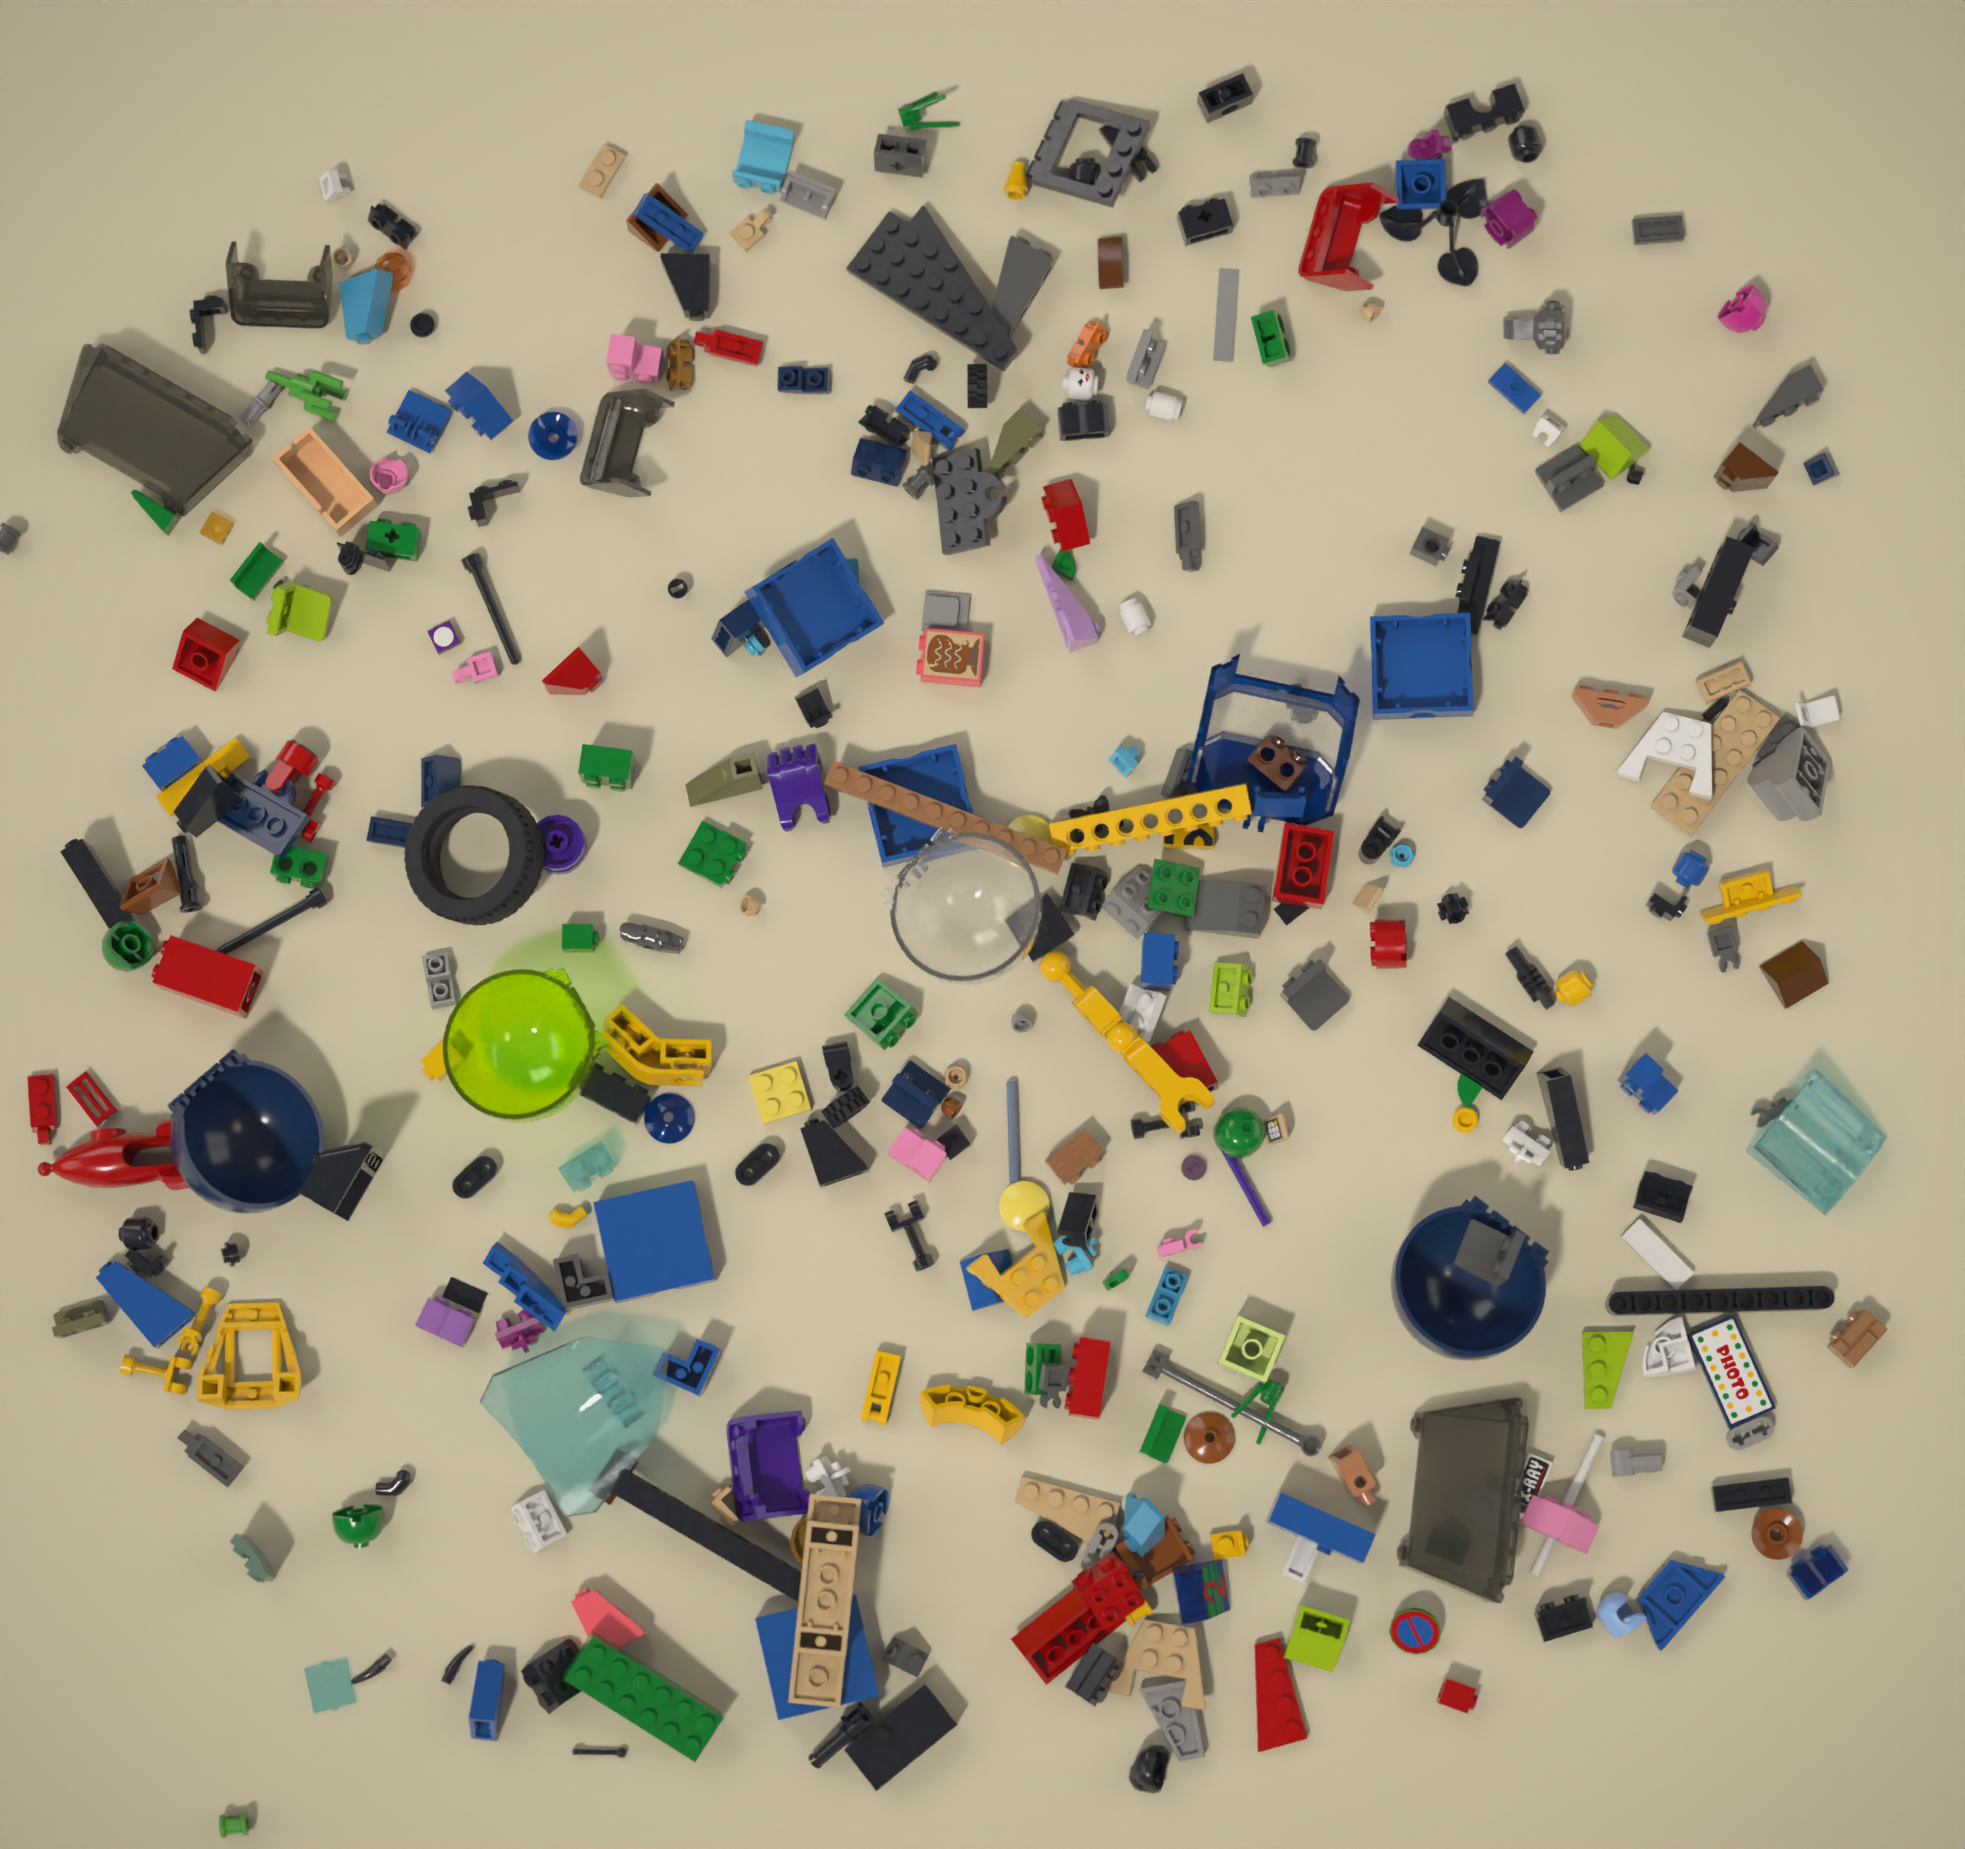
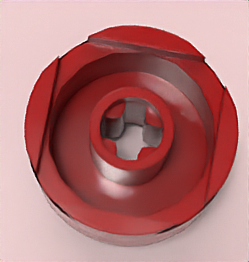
[1370,918,1407,969]

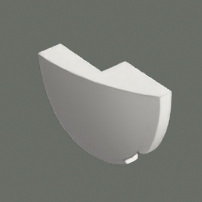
[1643,1316,1697,1377]

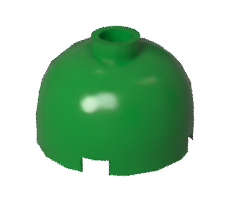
[102,921,154,972]
[1213,1107,1265,1159]
[332,1504,384,1548]

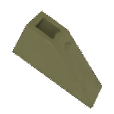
[988,408,1042,479]
[685,753,763,807]

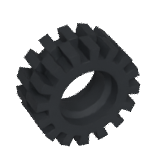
[967,364,987,408]
[821,1086,870,1129]

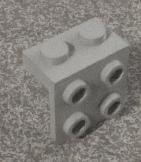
[1101,866,1163,940]

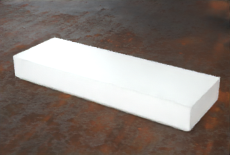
[1621,1219,1694,1290]

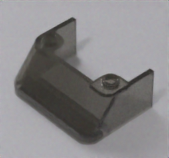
[225,241,333,329]
[580,388,675,498]

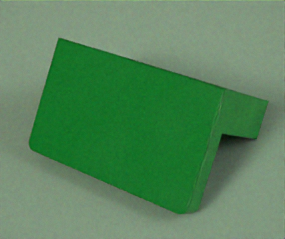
[230,542,284,601]
[1139,1404,1186,1464]

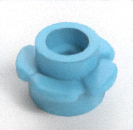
[744,634,766,656]
[1390,843,1414,868]

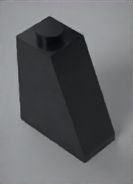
[660,253,711,321]
[173,764,243,838]
[800,1118,868,1188]

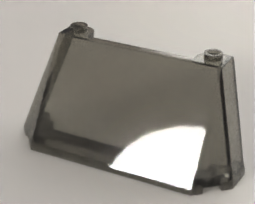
[57,344,253,517]
[1397,1397,1529,1603]

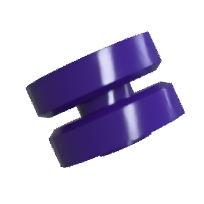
[537,815,587,875]

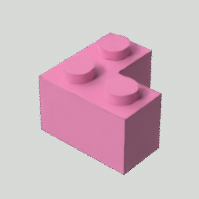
[606,334,663,385]
[888,1127,947,1183]
[1521,1495,1599,1554]

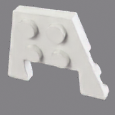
[1617,712,1713,800]

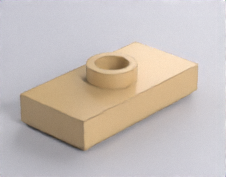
[1695,661,1752,704]

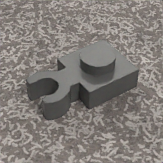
[1706,926,1739,973]
[1039,1363,1070,1409]

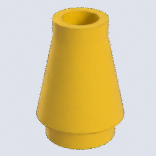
[1004,161,1028,200]

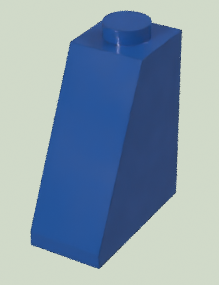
[469,1659,505,1741]

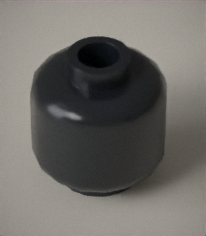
[1508,125,1543,163]
[1069,158,1101,186]
[118,1217,159,1250]

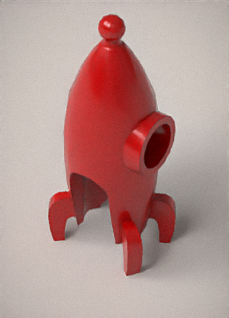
[37,1119,189,1190]

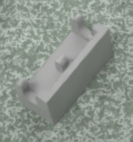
[780,170,836,219]

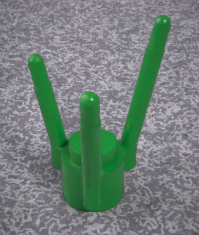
[898,92,960,131]
[1231,1379,1285,1444]

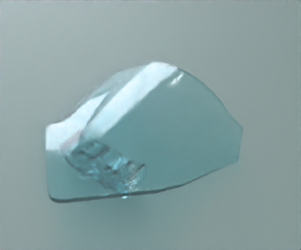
[480,1337,669,1517]

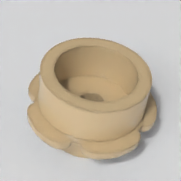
[944,1065,969,1090]

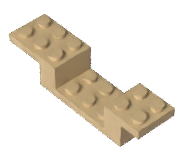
[788,1494,861,1708]

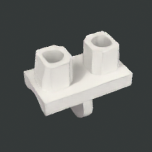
[1502,1121,1551,1166]
[805,1455,851,1497]

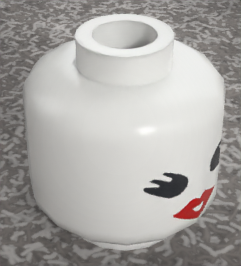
[1063,367,1098,401]

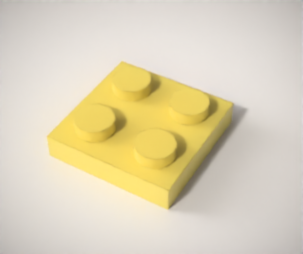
[748,1061,811,1125]

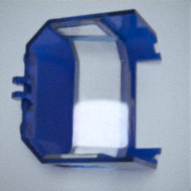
[1186,654,1360,833]

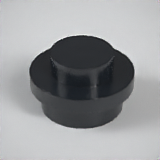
[410,313,435,338]
[221,1242,240,1267]

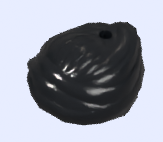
[1128,1745,1170,1793]

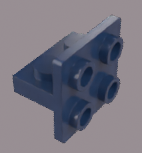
[881,1061,950,1129]

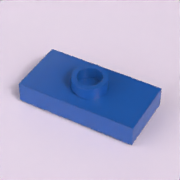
[1488,363,1541,414]

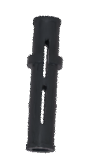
[808,1711,872,1769]

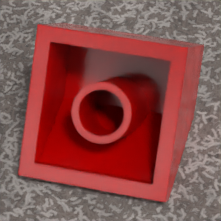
[172,618,240,691]

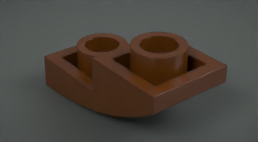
[1098,237,1124,289]

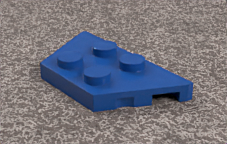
[1636,1560,1726,1651]

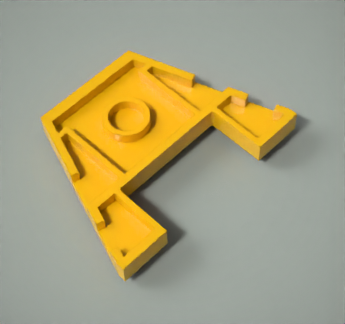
[966,1212,1065,1317]

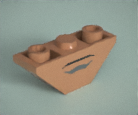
[1571,685,1649,729]

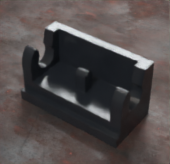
[1057,1192,1099,1250]

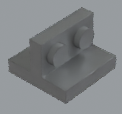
[1535,445,1604,512]

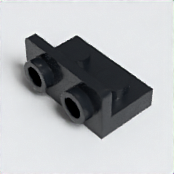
[1059,863,1108,921]

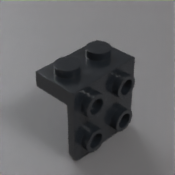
[521,1639,582,1714]

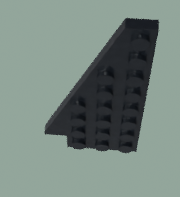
[846,205,1018,372]

